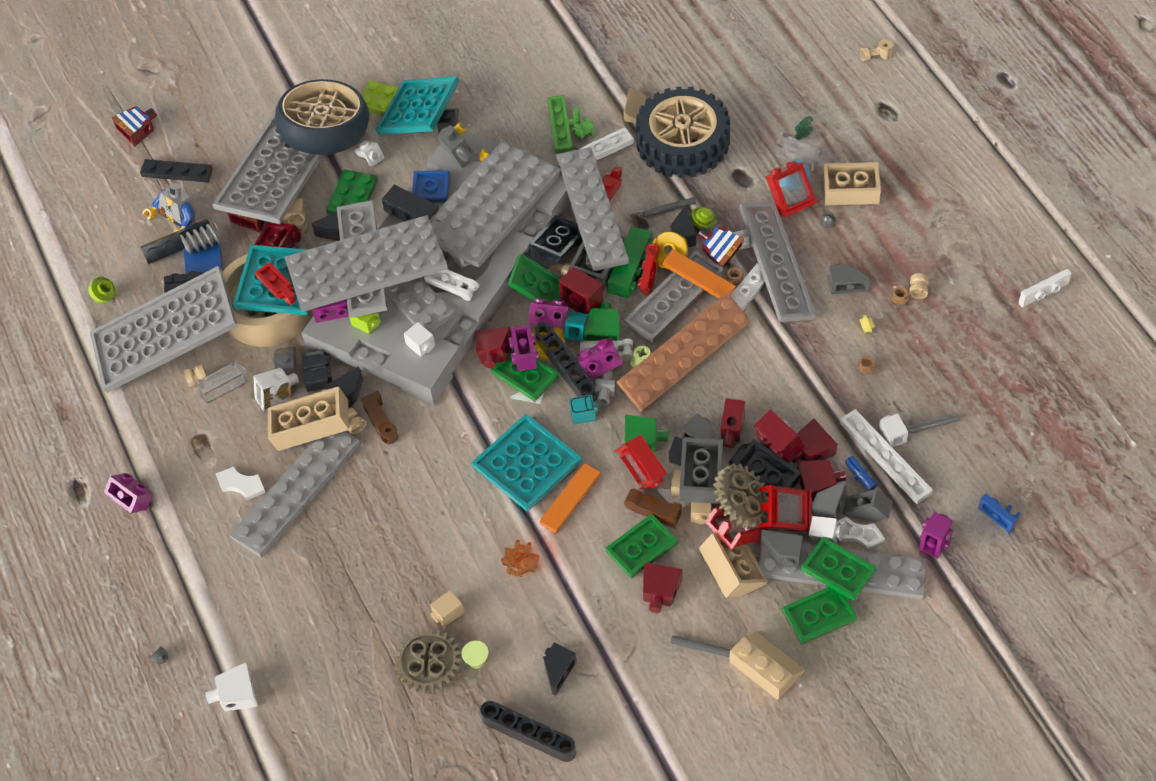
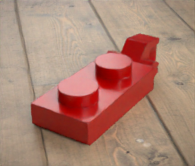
[602,165,623,202]
[638,243,660,296]
[255,262,297,305]

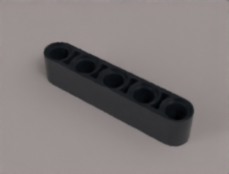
[535,322,595,399]
[480,701,576,762]

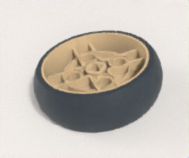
[275,79,369,155]

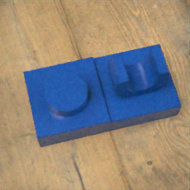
[978,494,1020,533]

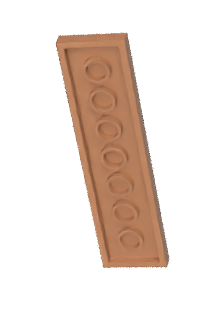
[616,292,751,412]

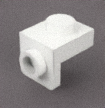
[354,141,385,167]

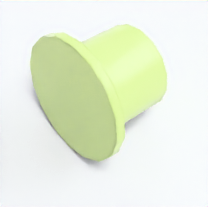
[630,346,651,368]
[462,640,489,669]

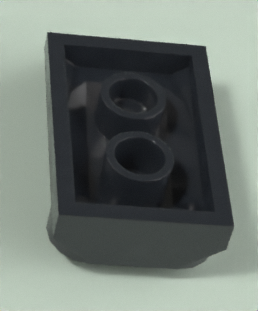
[529,215,583,269]
[729,439,802,504]

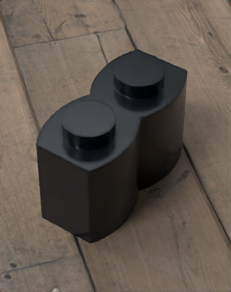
[301,350,333,392]

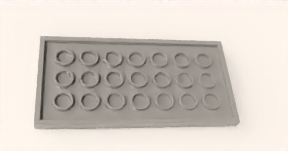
[213,116,323,224]
[430,141,561,268]
[285,215,448,312]
[90,266,238,393]

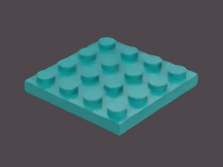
[375,76,460,135]
[233,245,309,315]
[471,414,582,512]

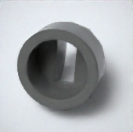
[821,212,836,228]
[149,646,168,664]

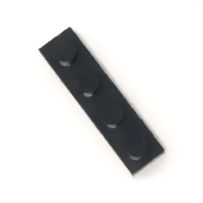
[140,159,213,183]
[140,219,211,264]

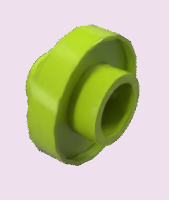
[690,207,717,230]
[88,276,116,303]

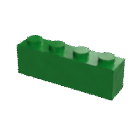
[607,226,654,299]

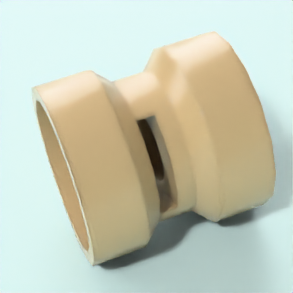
[288,212,308,237]
[909,273,929,299]
[184,364,208,387]
[348,408,366,435]

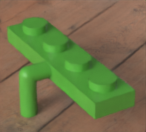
[547,95,581,154]

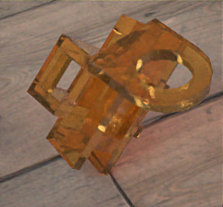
[501,539,540,577]

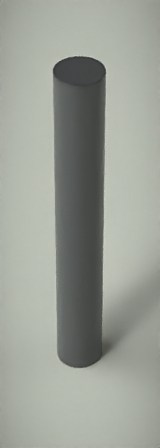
[642,197,696,218]
[905,413,960,434]
[671,635,731,658]

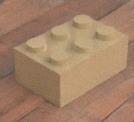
[822,162,881,206]

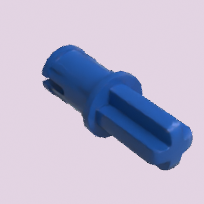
[845,456,878,491]

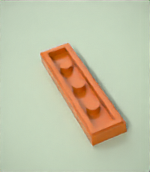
[662,249,736,299]
[540,463,601,533]

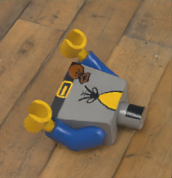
[143,183,195,233]

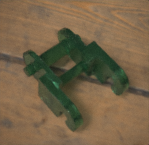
[794,116,813,140]

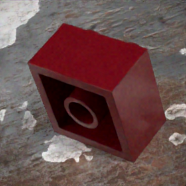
[559,266,604,317]
[754,409,805,463]

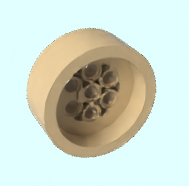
[223,254,313,347]

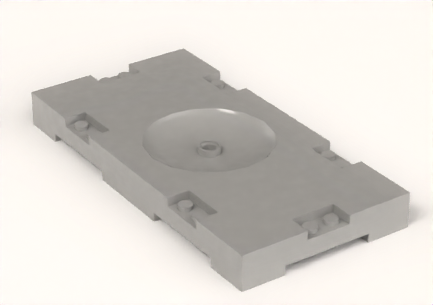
[301,126,571,406]

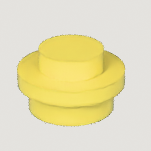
[859,315,875,333]

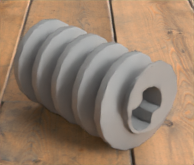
[180,222,221,255]

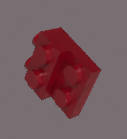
[254,223,301,248]

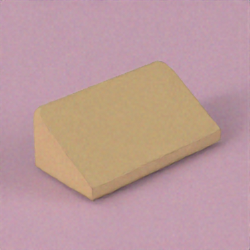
[624,88,646,123]

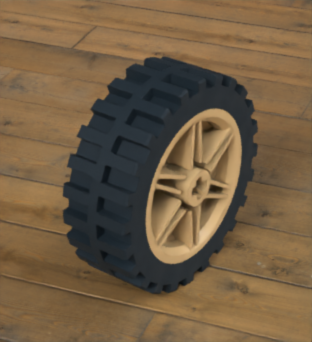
[635,86,730,178]

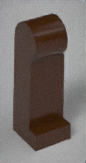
[361,390,398,444]
[624,489,682,529]

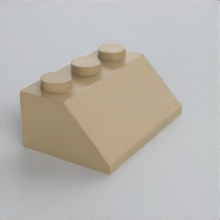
[699,533,768,598]
[729,632,805,700]

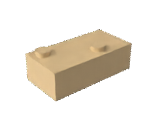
[268,386,349,451]

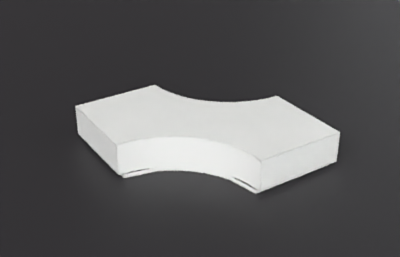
[216,467,266,500]
[837,517,885,551]

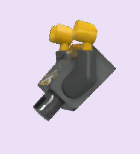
[437,123,490,168]

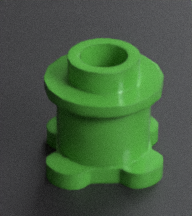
[572,116,595,139]

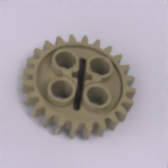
[713,463,769,528]
[394,628,462,694]

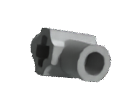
[595,370,616,406]

